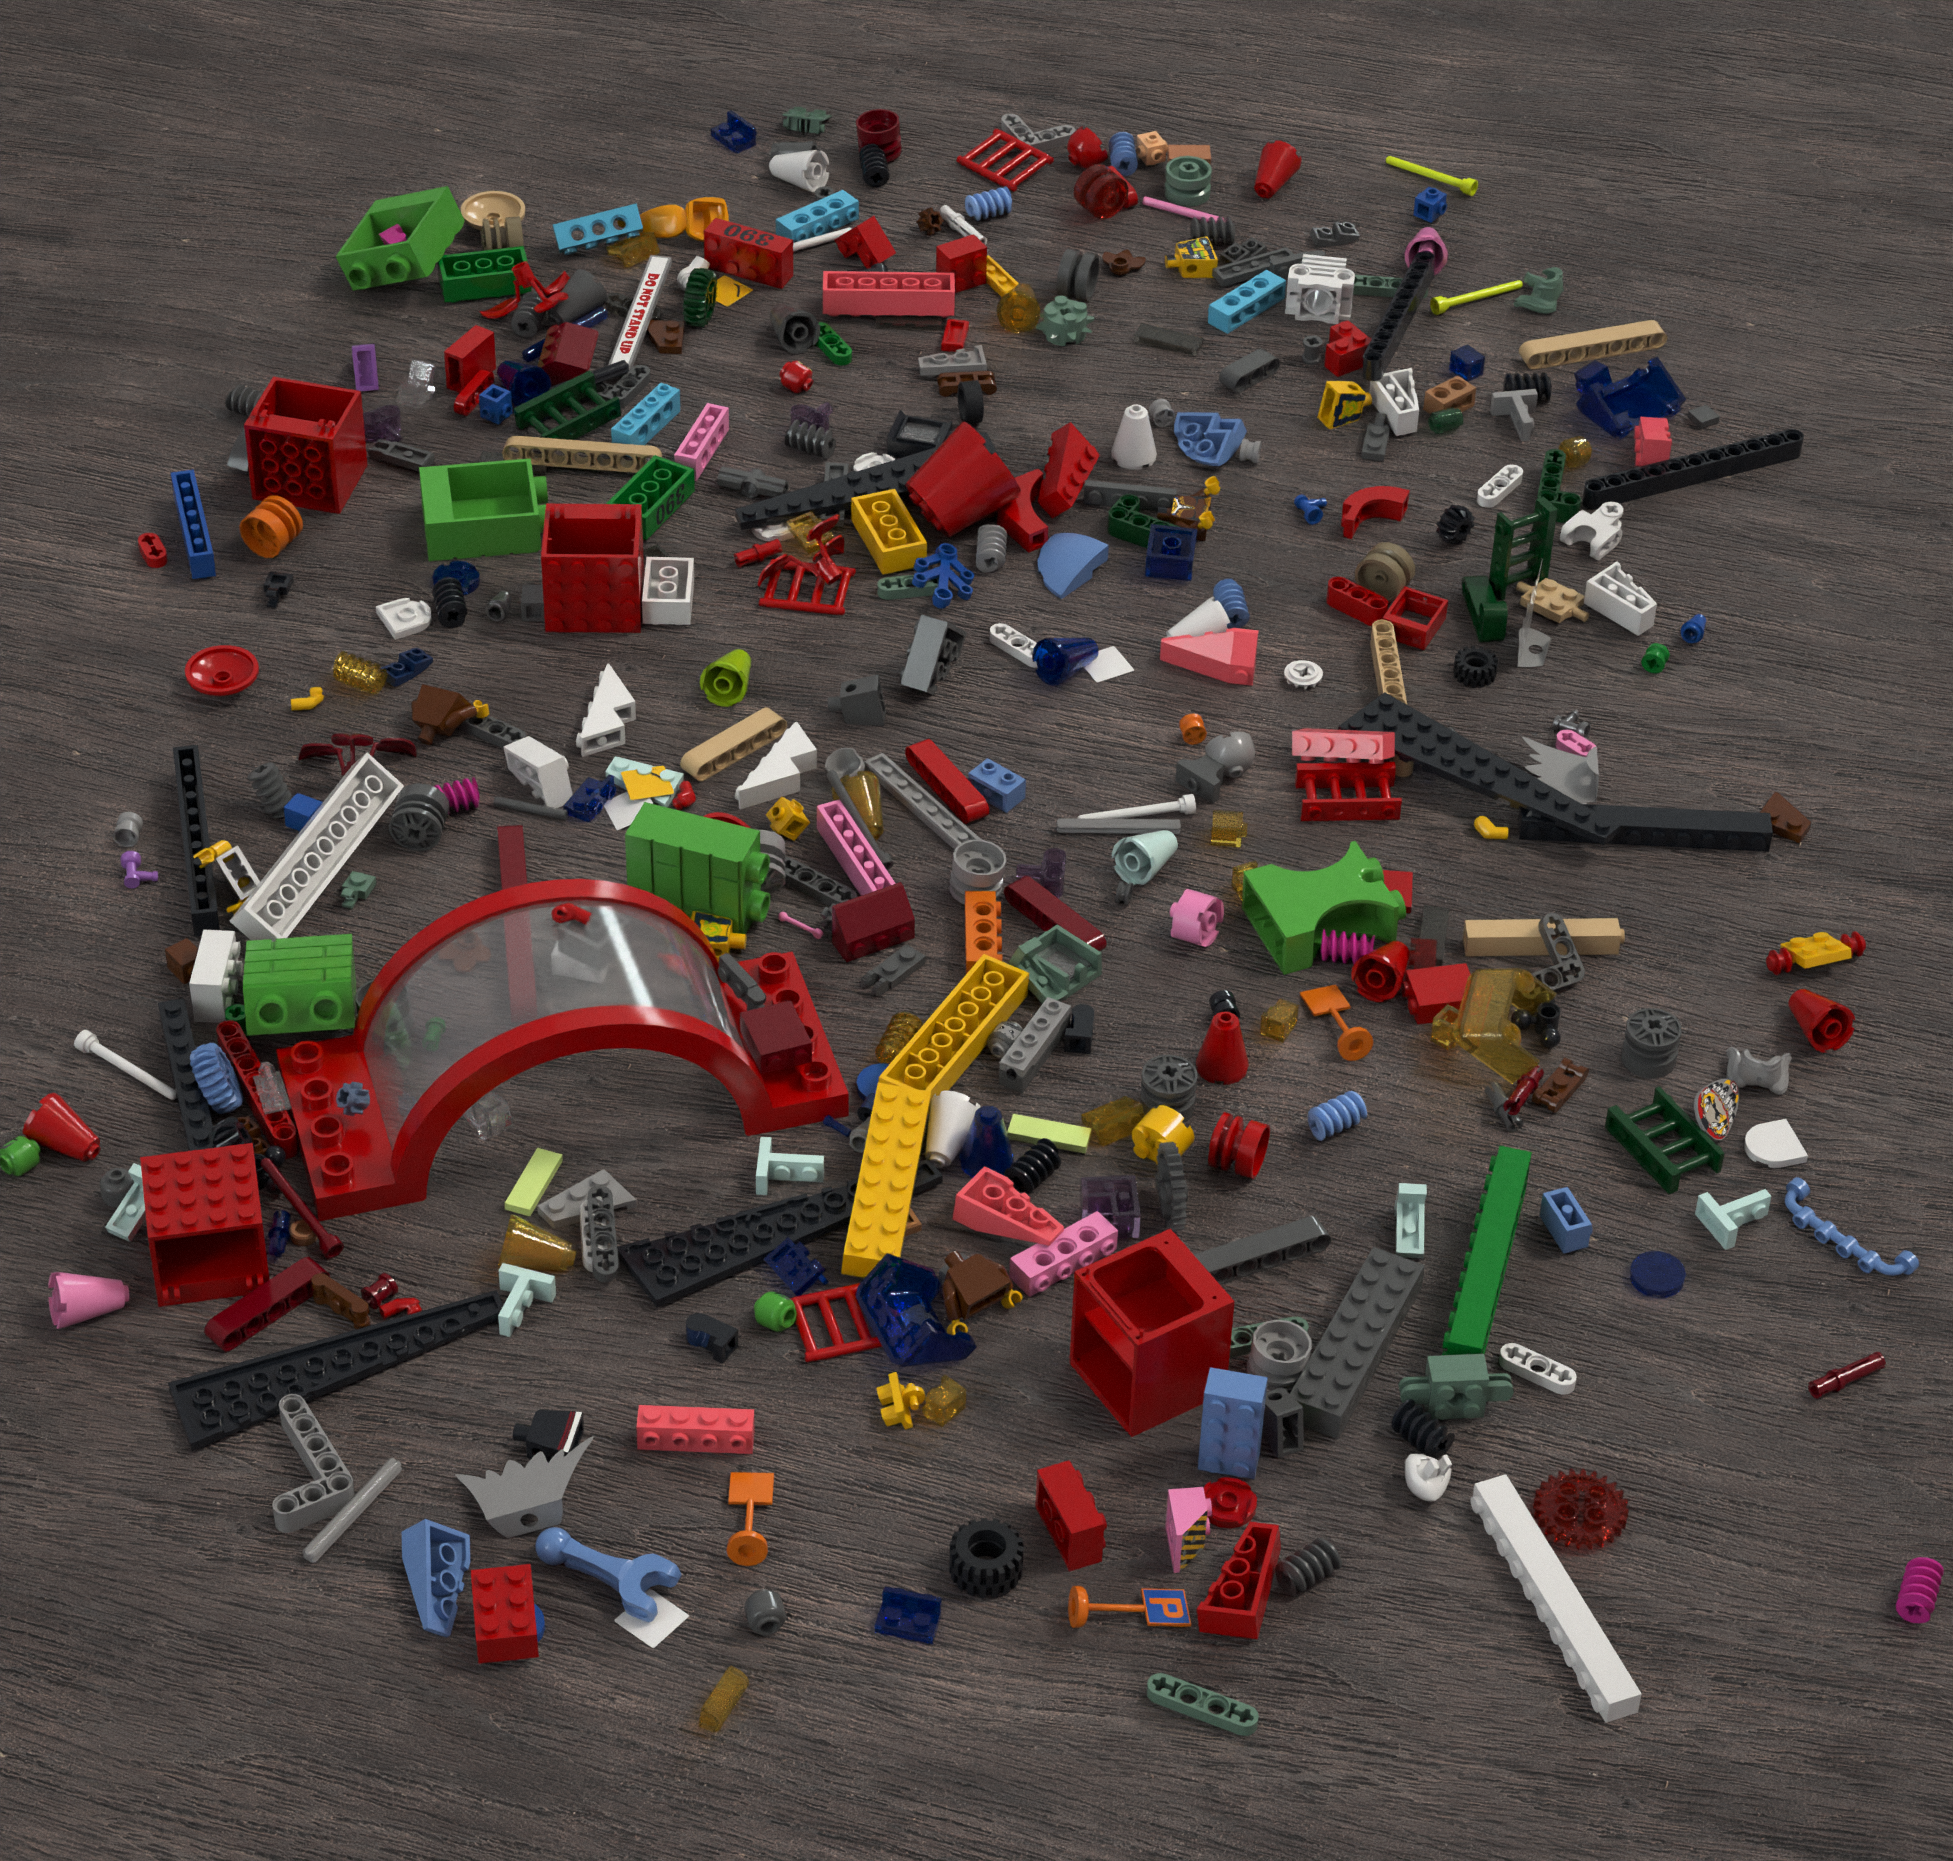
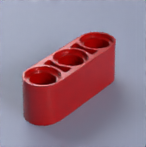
[1326,577,1388,626]

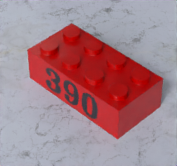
[704,218,793,289]

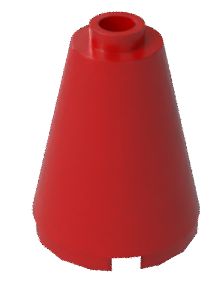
[1254,141,1302,198]
[1351,941,1410,1002]
[1788,989,1855,1053]
[1196,1012,1249,1085]
[23,1092,101,1162]

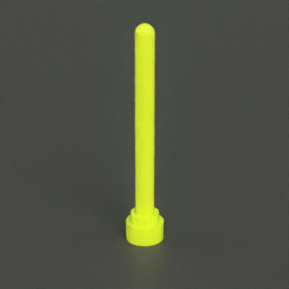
[1386,156,1478,196]
[1430,280,1523,315]

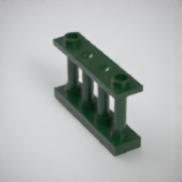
[514,370,621,440]
[1489,497,1558,600]
[1605,1086,1725,1195]

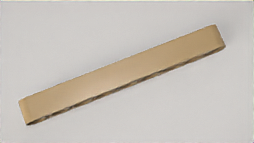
[1370,620,1414,777]

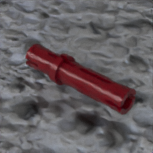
[1503,1064,1544,1115]
[1808,1351,1886,1399]

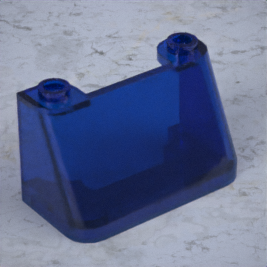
[1576,356,1686,439]
[856,1253,977,1367]

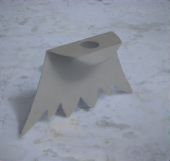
[1517,559,1552,667]
[1522,737,1599,817]
[455,1436,594,1538]

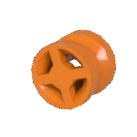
[1179,713,1207,745]

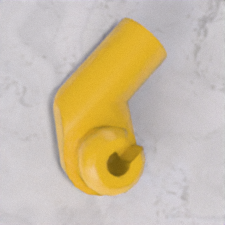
[291,687,324,711]
[1474,816,1508,839]

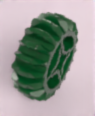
[683,268,718,327]

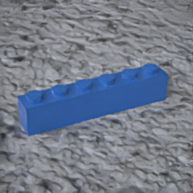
[171,469,216,579]

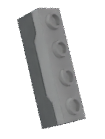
[999,997,1071,1093]

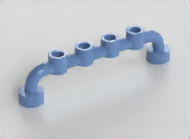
[1785,1177,1919,1276]

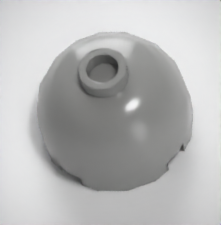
[1205,731,1255,778]

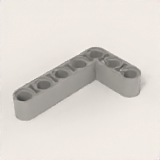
[272,1394,355,1533]

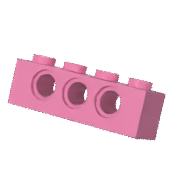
[674,403,729,481]
[1009,1211,1118,1297]

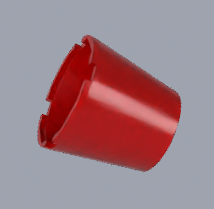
[905,421,1021,538]

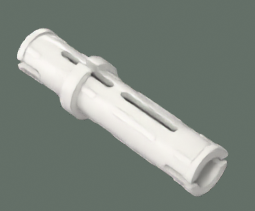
[939,205,987,245]

